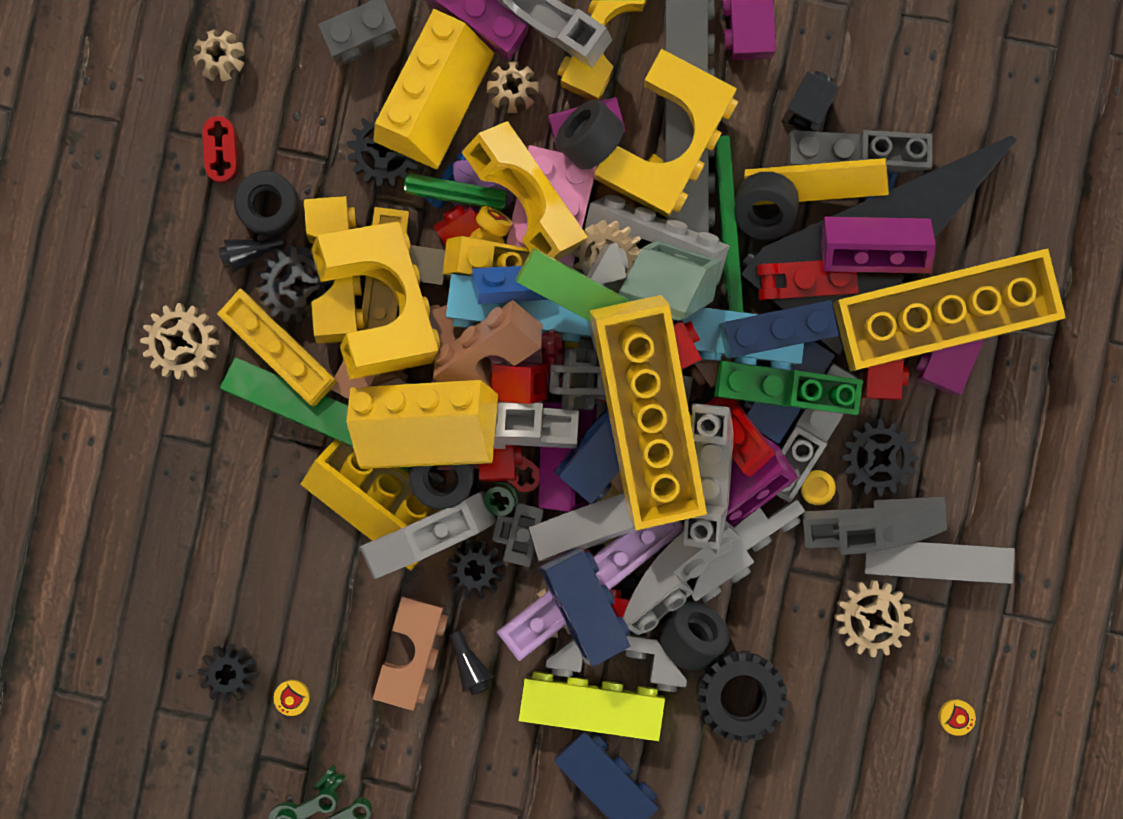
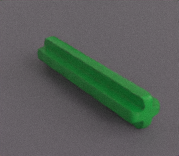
[404,173,507,211]

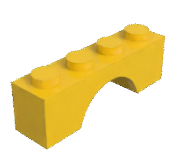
[557,0,648,101]
[462,121,588,260]
[304,196,364,344]

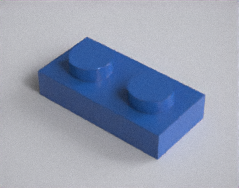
[471,266,549,304]

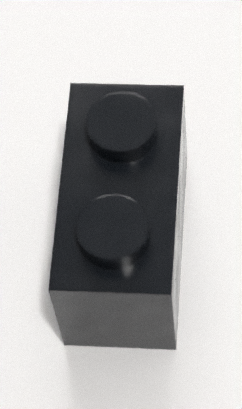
[781,71,839,132]

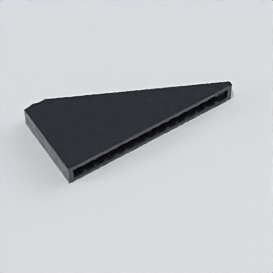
[740,135,1017,357]

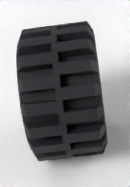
[696,650,788,743]

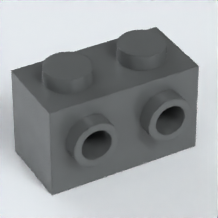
[318,0,400,64]

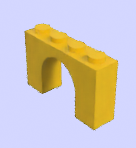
[594,49,739,218]
[311,221,440,380]

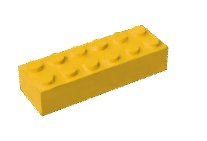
[833,248,1066,372]
[589,295,707,530]

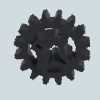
[347,112,419,189]
[255,245,333,322]
[840,420,919,496]

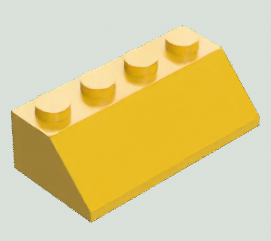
[373,9,495,170]
[346,380,498,469]
[300,440,441,571]

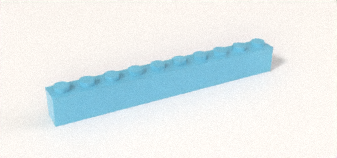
[446,274,804,371]

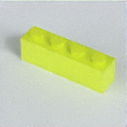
[519,671,665,741]

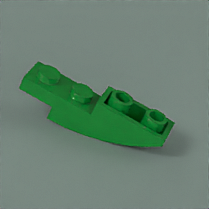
[714,361,863,415]

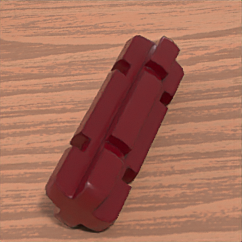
[541,329,563,391]

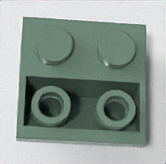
[619,240,721,320]

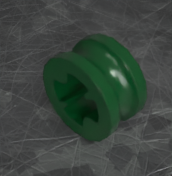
[484,481,519,516]
[312,764,346,800]

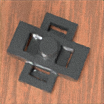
[550,348,605,410]
[492,503,544,567]

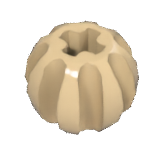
[193,29,245,82]
[487,62,539,113]

